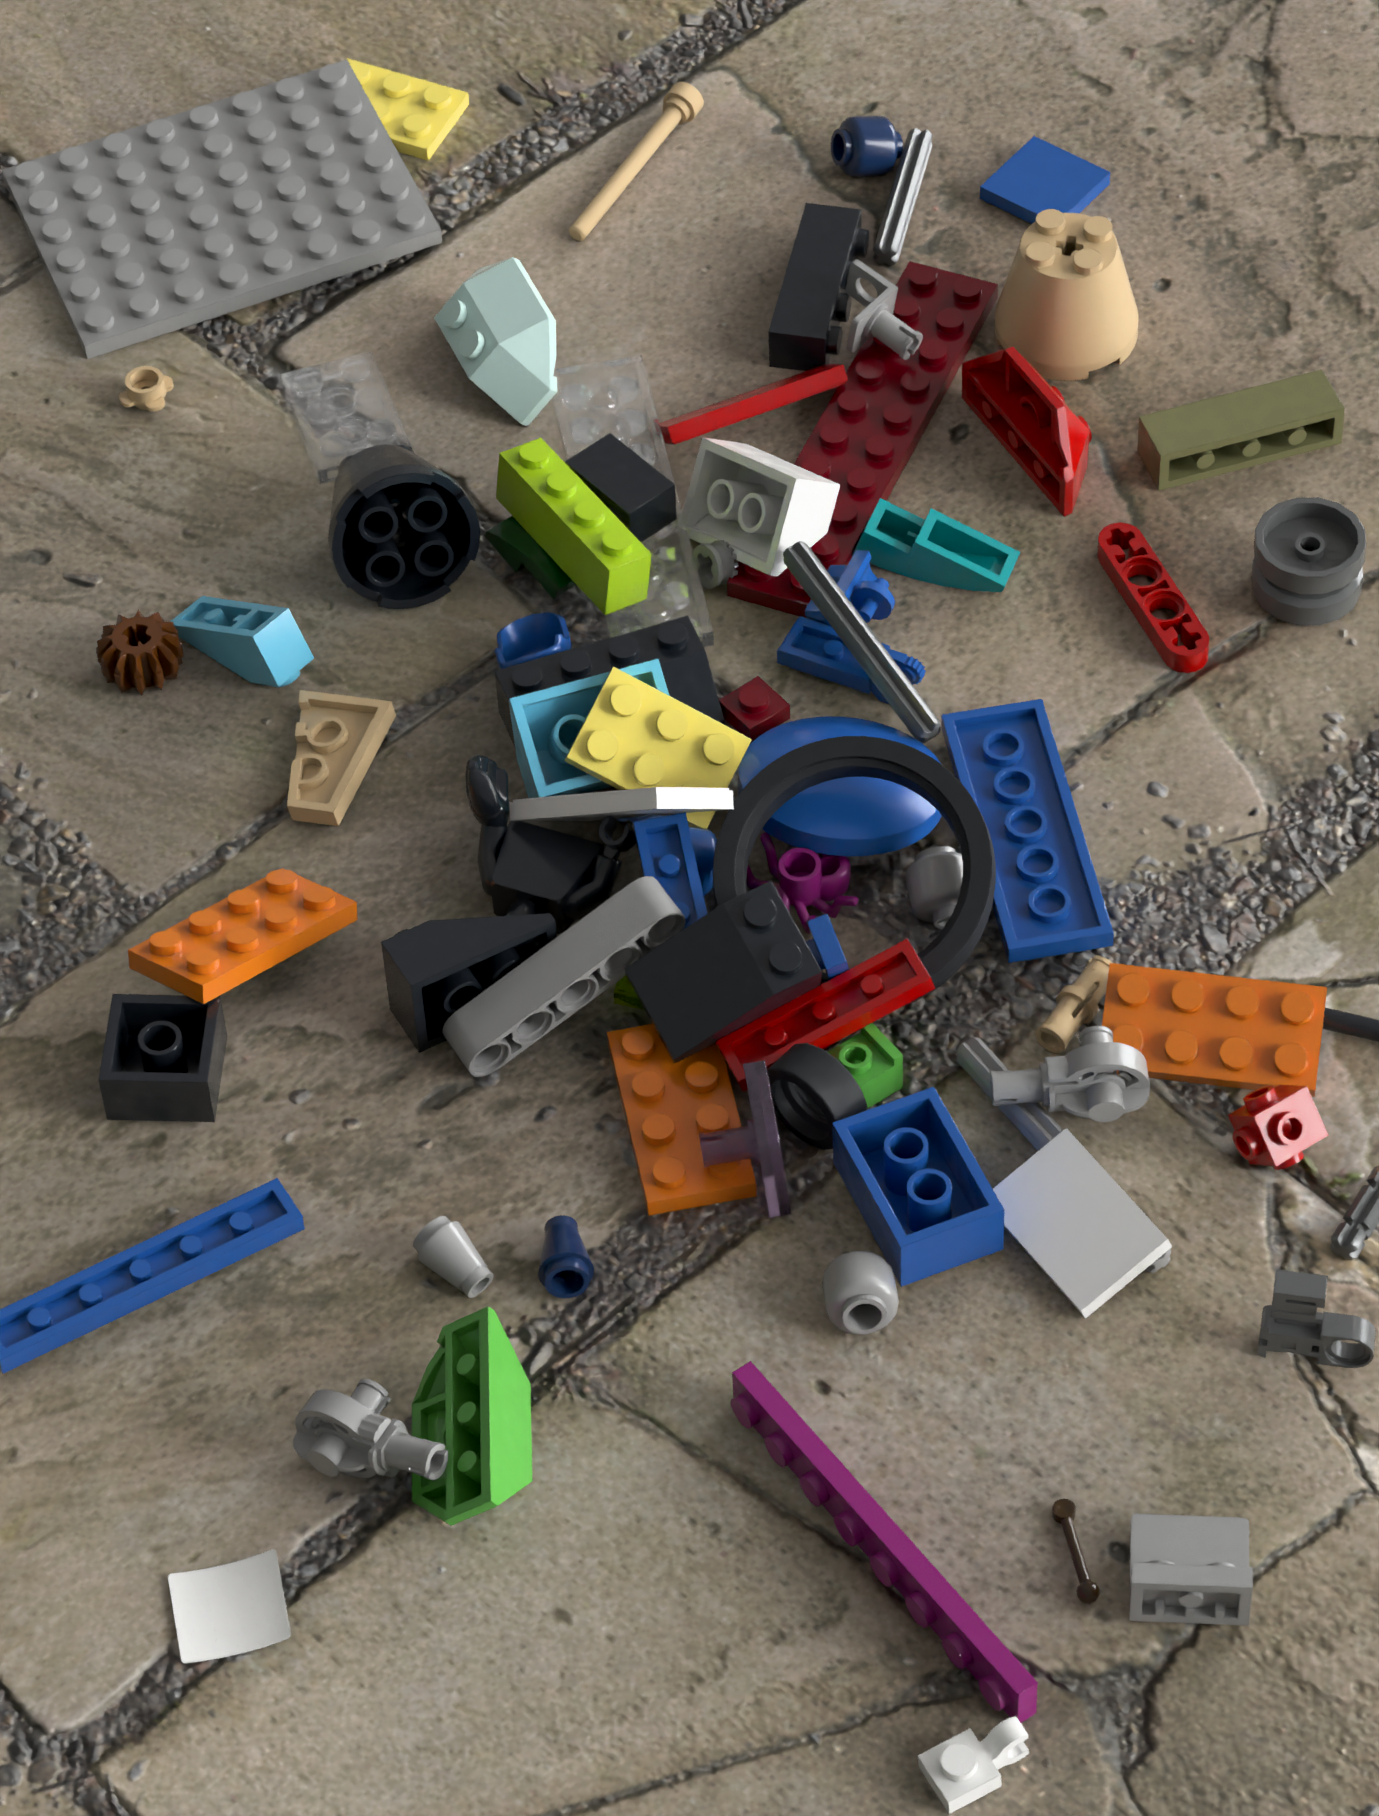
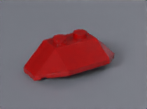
[962,346,1092,517]

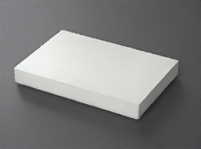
[993,1128,1172,1319]

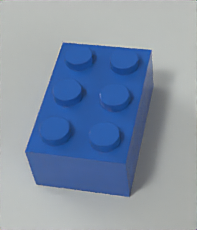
[832,1087,1004,1287]

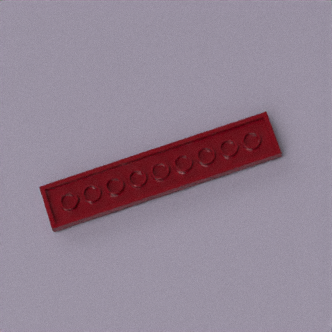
[727,261,998,618]

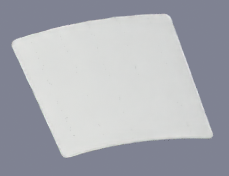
[168,1549,291,1663]

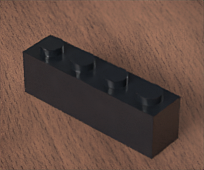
[768,203,869,371]

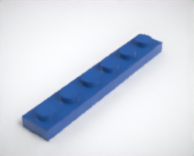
[0,1178,305,1374]

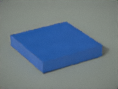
[980,136,1110,224]

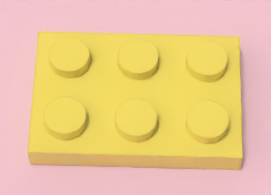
[346,58,469,160]
[564,666,752,829]

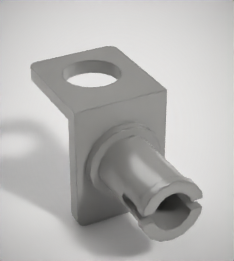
[846,259,923,360]

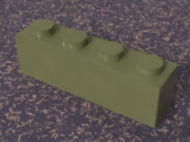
[1137,369,1345,491]

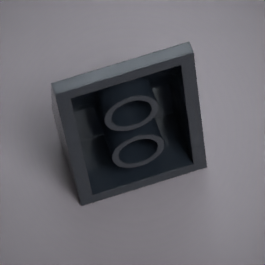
[624,881,822,1063]
[381,913,557,1053]

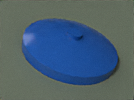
[737,716,942,856]

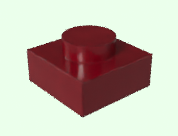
[719,676,790,742]

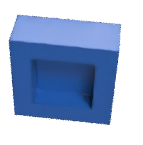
[805,914,849,980]

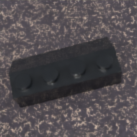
[495,615,725,747]

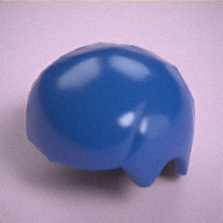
[495,612,572,669]

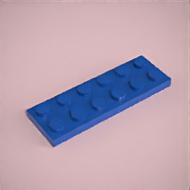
[941,699,1114,963]

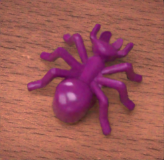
[746,832,858,934]

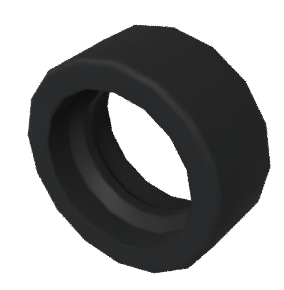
[762,1043,867,1150]

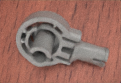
[990,1026,1150,1122]
[293,1379,448,1480]

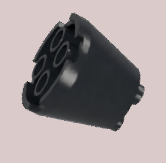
[328,445,480,609]

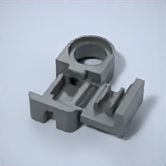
[1258,1269,1376,1368]

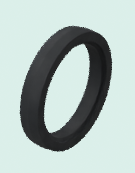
[713,736,996,1007]

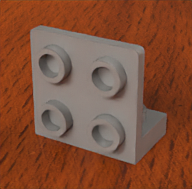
[1129,1514,1253,1626]

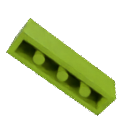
[496,438,652,615]

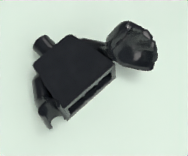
[465,755,636,934]

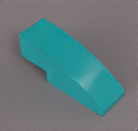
[852,498,1020,592]

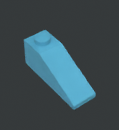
[170,596,314,687]

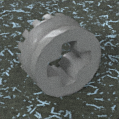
[692,540,739,589]

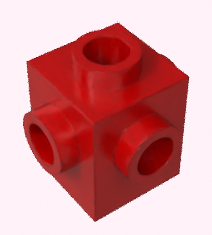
[1228,1085,1329,1170]

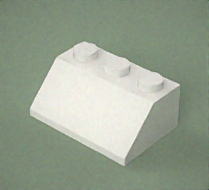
[677,437,840,576]

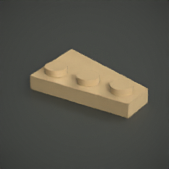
[287,690,396,826]

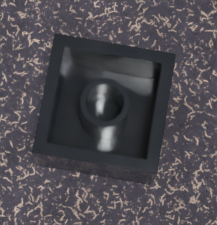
[98,994,227,1122]

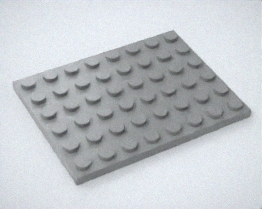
[2,60,443,359]

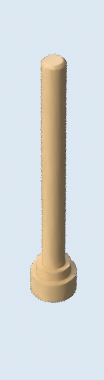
[569,82,704,241]

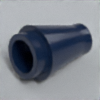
[538,1215,594,1298]

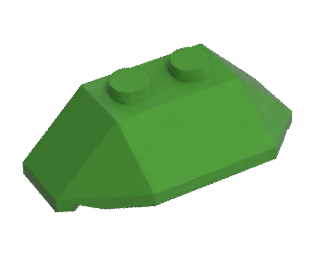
[412,1306,533,1526]

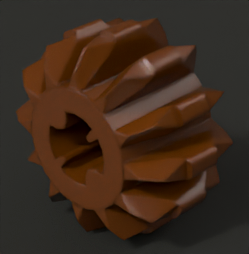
[96,609,184,696]

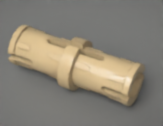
[1035,955,1113,1054]

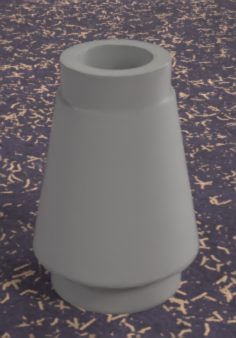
[413,1216,494,1298]

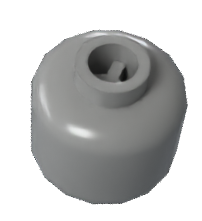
[905,846,963,929]
[822,1251,899,1335]

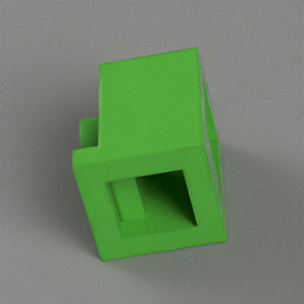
[827,1023,903,1109]

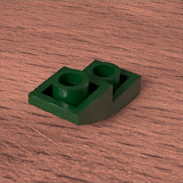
[484,516,576,599]

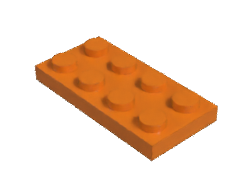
[128,868,358,1004]
[1102,963,1327,1097]
[607,1024,757,1216]

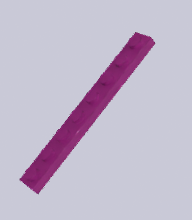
[730,1361,1038,1723]

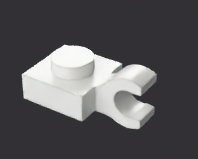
[918,1716,1029,1814]

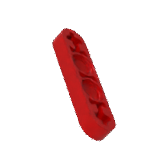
[1097,522,1210,673]

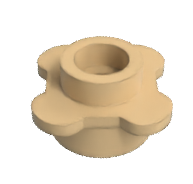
[119,366,174,412]

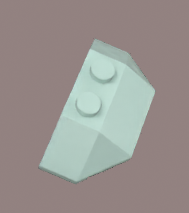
[434,257,557,427]

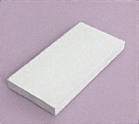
[509,787,734,821]

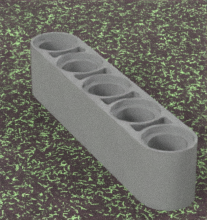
[442,876,686,1077]

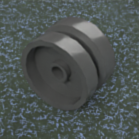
[1251,497,1366,625]

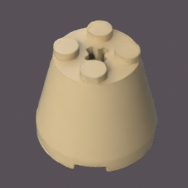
[994,209,1138,381]

